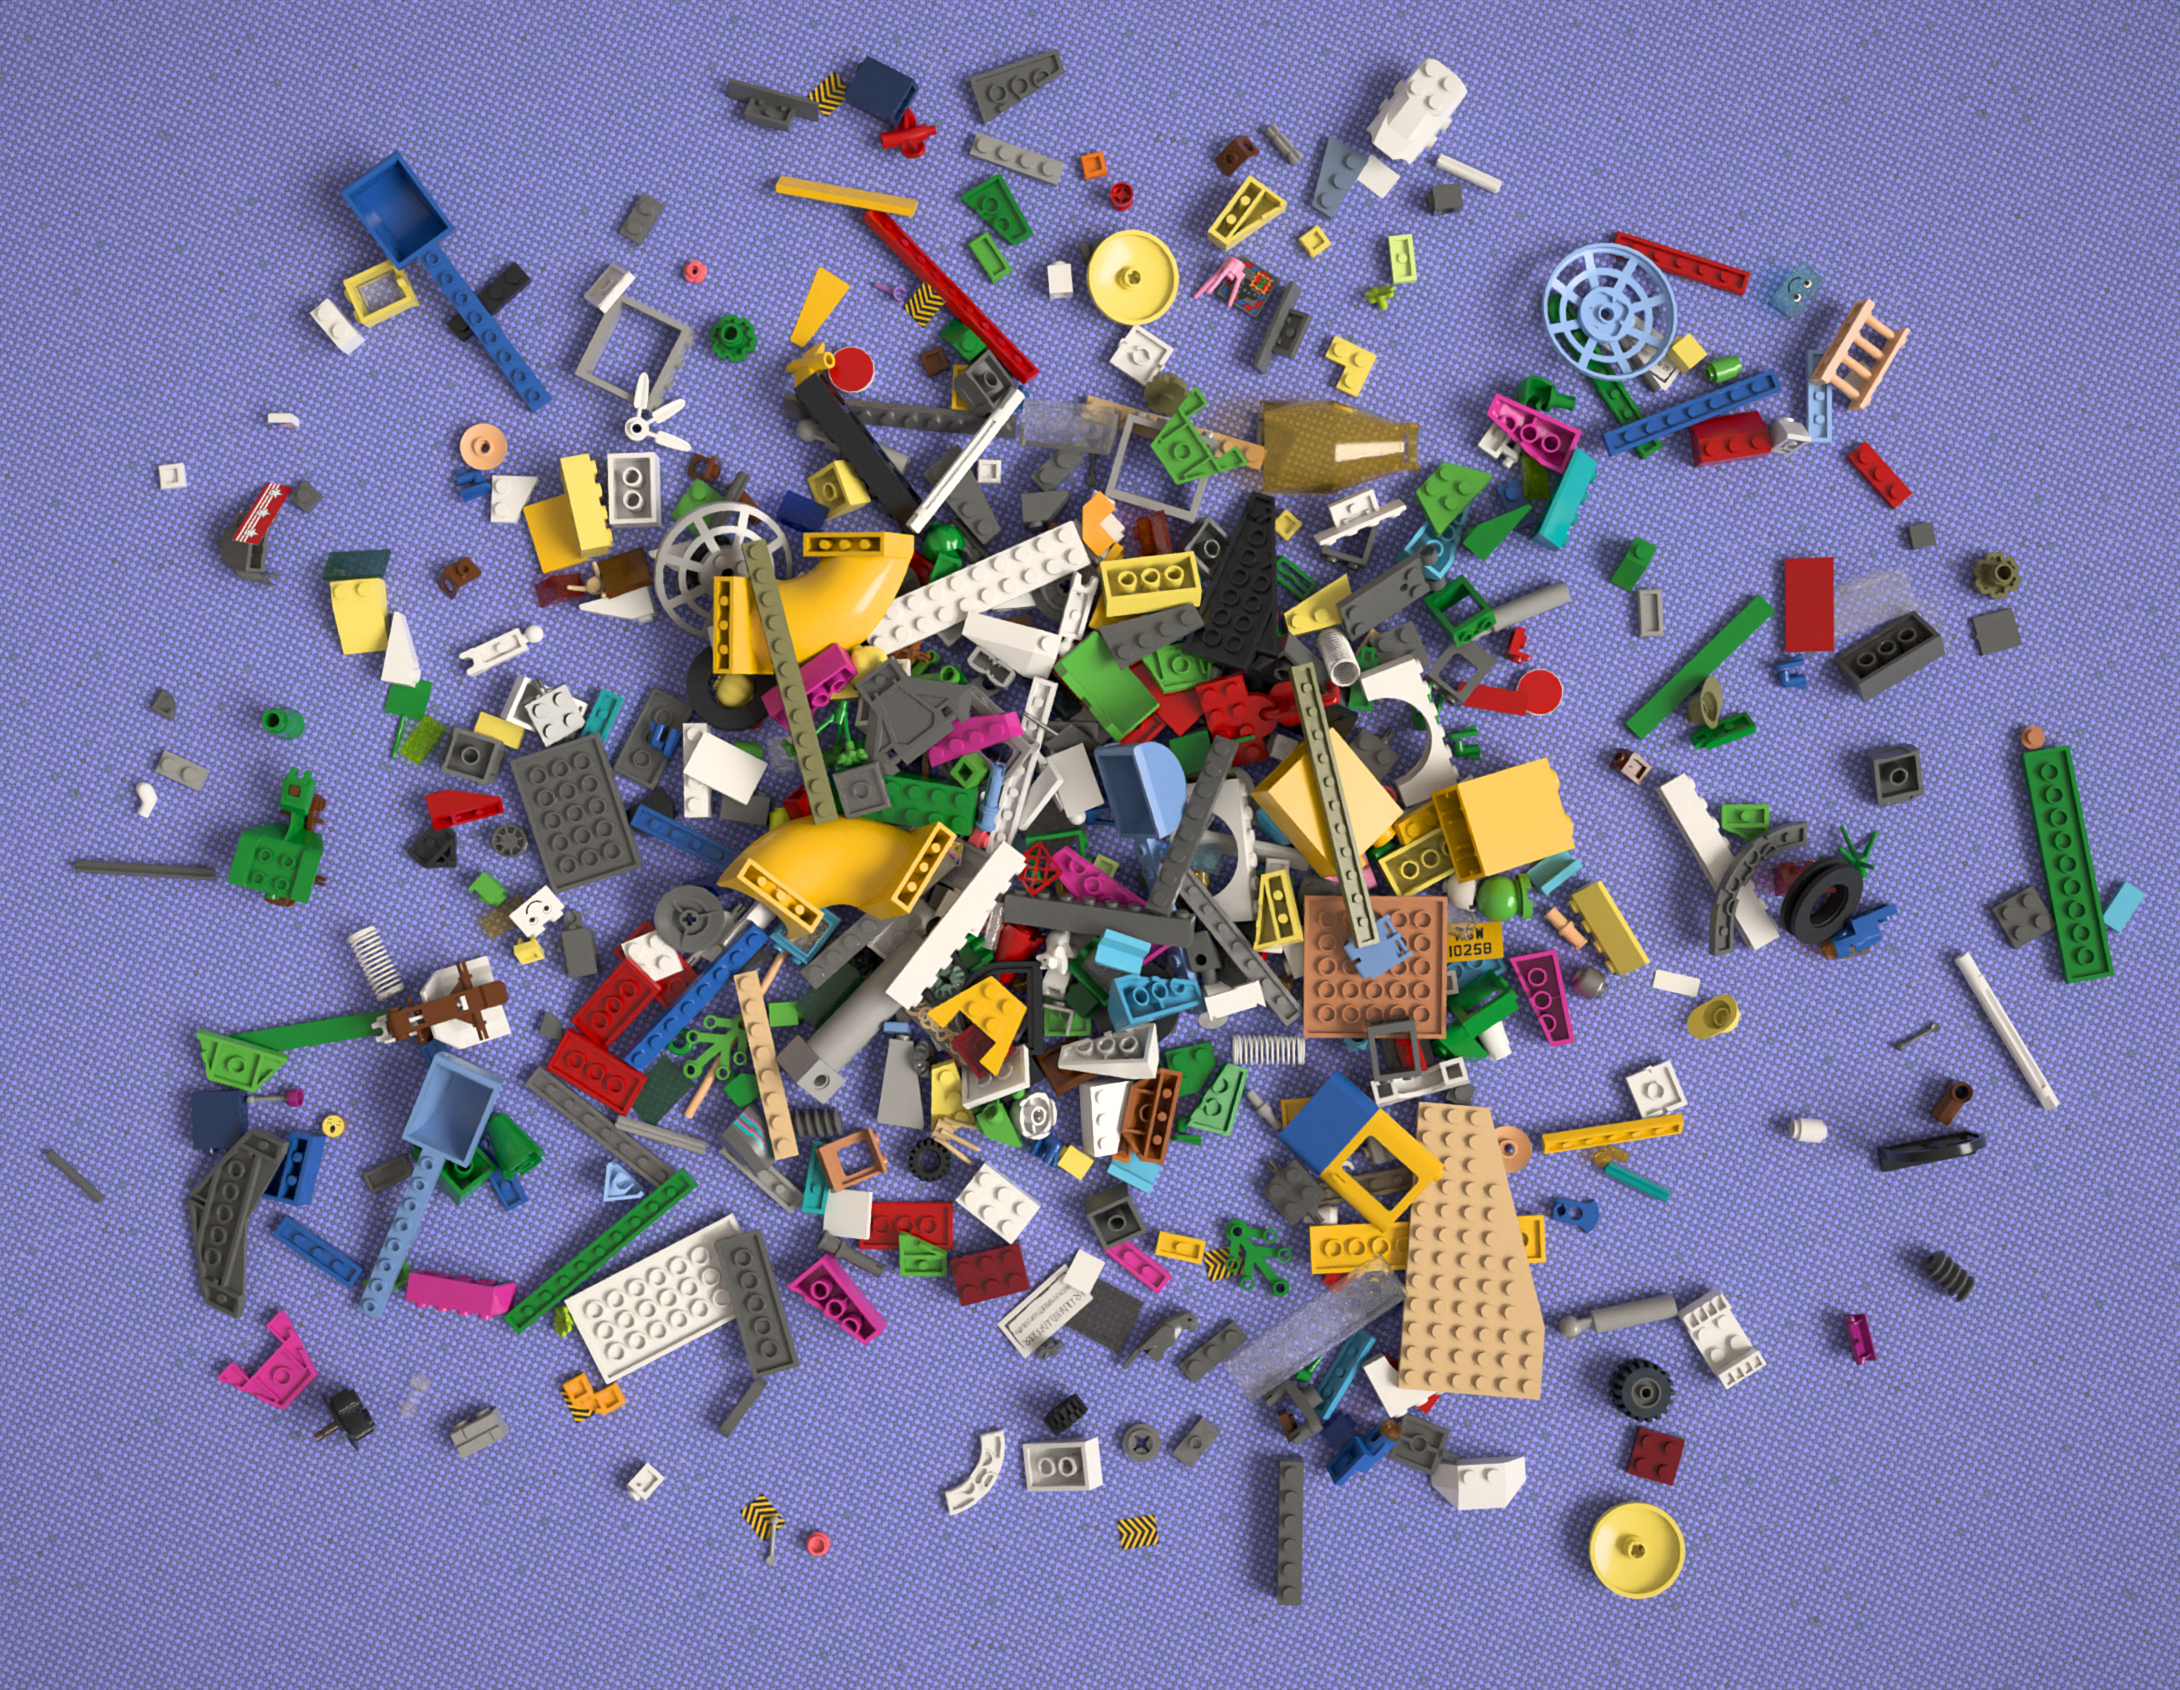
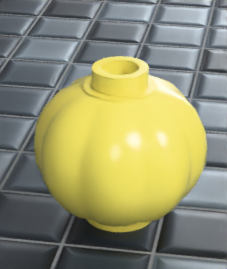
[850,645,888,685]
[713,674,755,709]

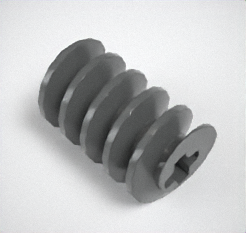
[793,1106,843,1139]
[1919,1250,1975,1302]

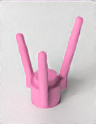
[1193,256,1245,307]

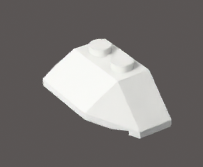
[1431,1456,1526,1510]

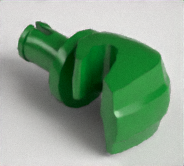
[1516,375,1576,412]
[956,932,994,974]

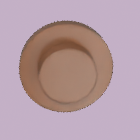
[2020,726,2045,749]

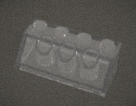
[1018,397,1121,455]

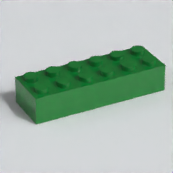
[832,763,980,836]

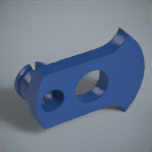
[1551,1197,1599,1234]

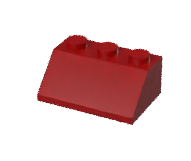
[1689,411,1771,468]

